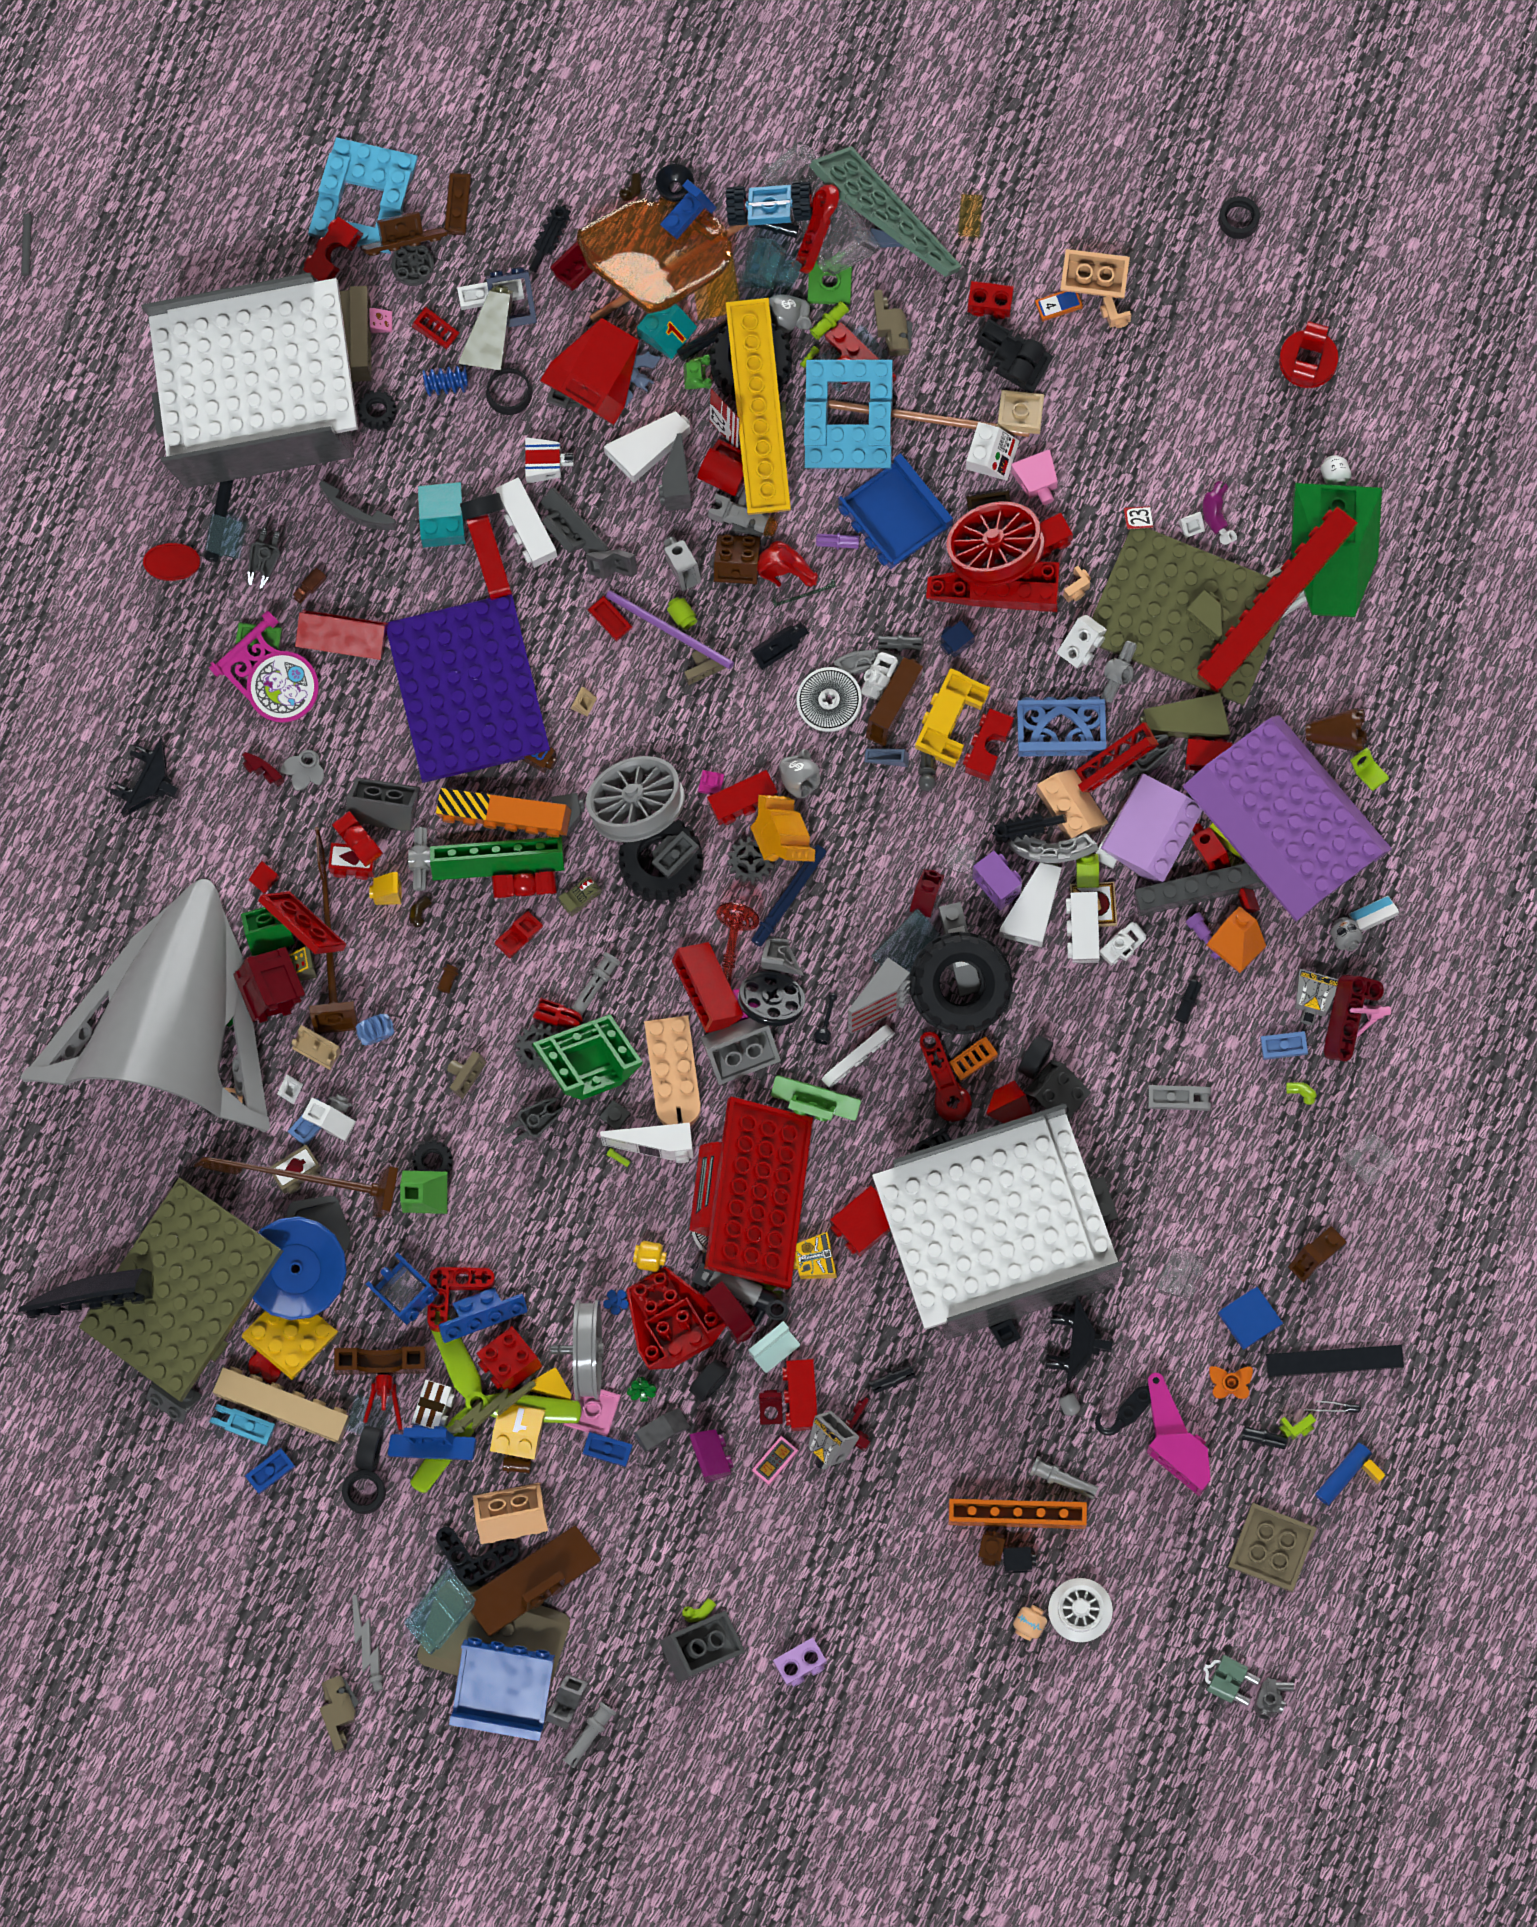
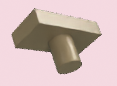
[684,650,726,685]
[447,1051,487,1099]

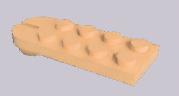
[644,1015,701,1127]

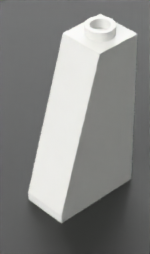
[604,411,691,483]
[999,862,1062,947]

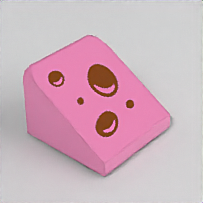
[369,308,392,333]

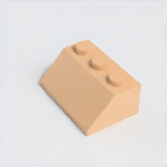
[1060,249,1130,299]
[1036,769,1108,840]
[473,1483,548,1544]

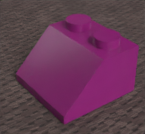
[689,1429,734,1484]

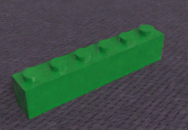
[430,836,565,881]

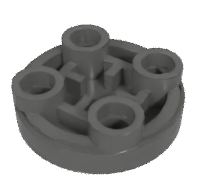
[391,245,434,286]

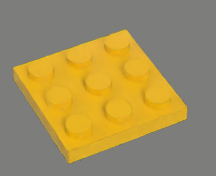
[242,1311,338,1380]

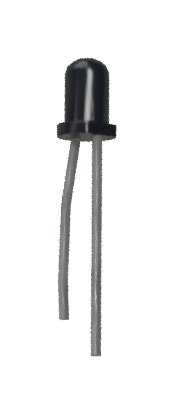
[1304,1401,1361,1414]

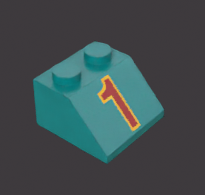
[637,295,697,360]

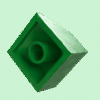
[241,907,295,956]

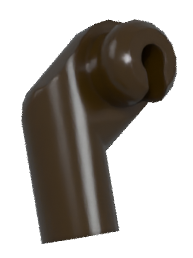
[619,173,641,201]
[409,896,432,928]

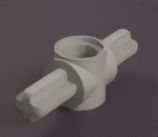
[1101,641,1137,703]
[408,827,431,891]

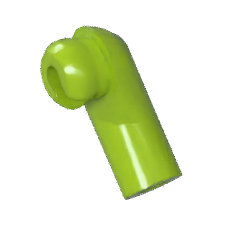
[682,1598,716,1623]

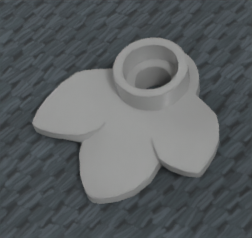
[280,750,324,791]

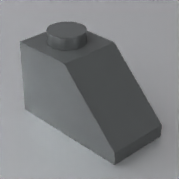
[551,793,585,843]

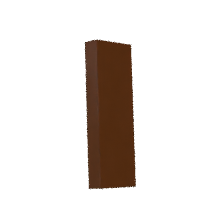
[444,173,471,235]

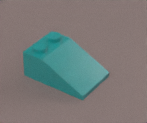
[418,482,466,548]

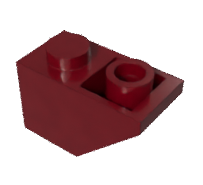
[909,869,945,918]

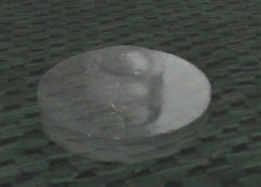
[946,843,975,873]

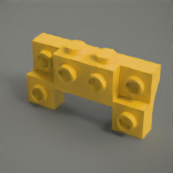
[915,668,990,768]

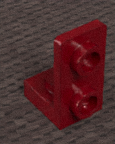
[845,1397,871,1452]

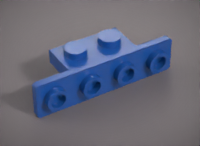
[439,1288,528,1343]
[388,1425,477,1460]

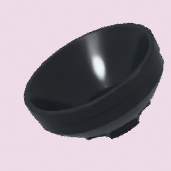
[655,164,694,202]

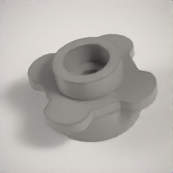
[329,1094,353,1112]

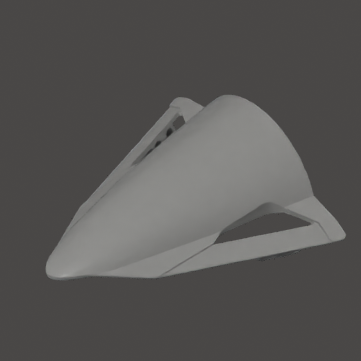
[20,879,270,1132]

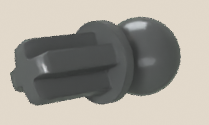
[918,752,936,791]

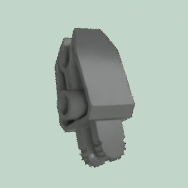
[248,527,280,590]
[1121,734,1174,782]
[503,1098,564,1146]

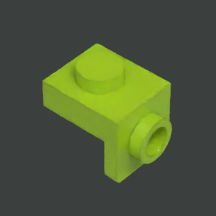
[1279,1413,1316,1440]

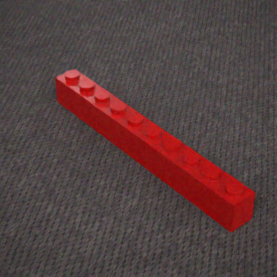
[1197,507,1358,693]

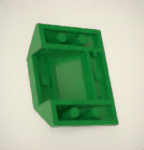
[532,1014,643,1100]

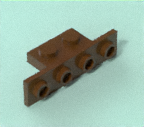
[360,211,448,256]

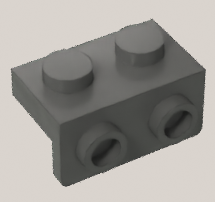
[146,1383,202,1424]

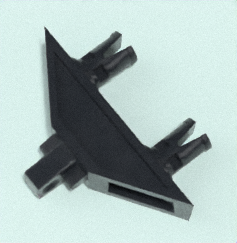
[110,737,180,818]
[1045,1296,1113,1387]

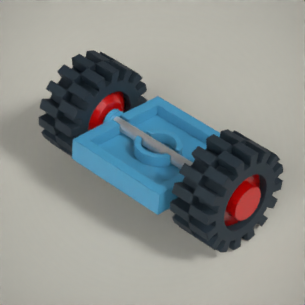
[726,181,813,226]

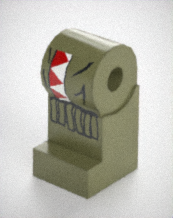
[558,876,602,917]

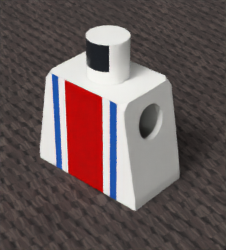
[525,438,574,483]

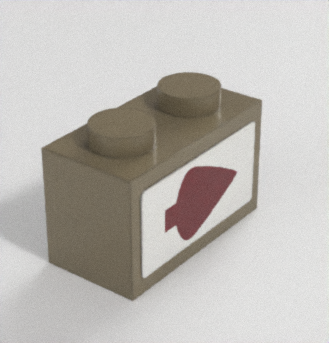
[270,1145,322,1194]

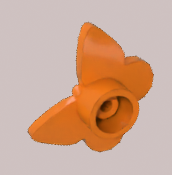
[1209,1366,1253,1399]

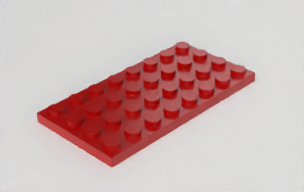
[704,1096,813,1289]

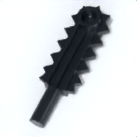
[529,204,571,273]
[992,812,1067,843]

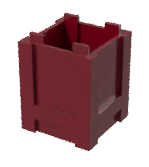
[233,947,305,1023]

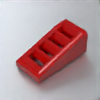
[411,307,460,350]

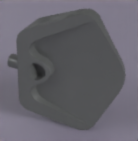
[286,1196,351,1268]

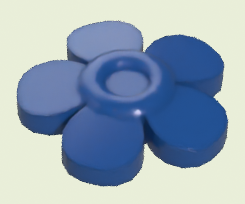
[603,1290,629,1315]

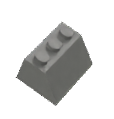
[346,777,420,831]

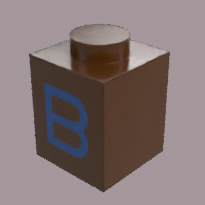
[522,747,557,773]

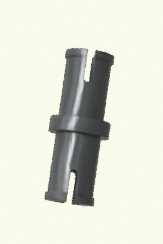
[877,634,922,651]

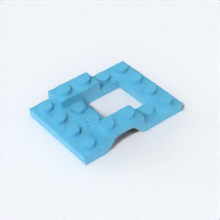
[308,137,418,254]
[804,360,893,469]

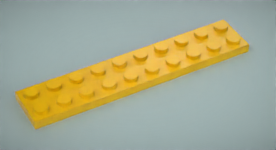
[726,298,791,515]

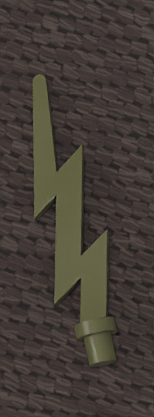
[447,1381,536,1435]

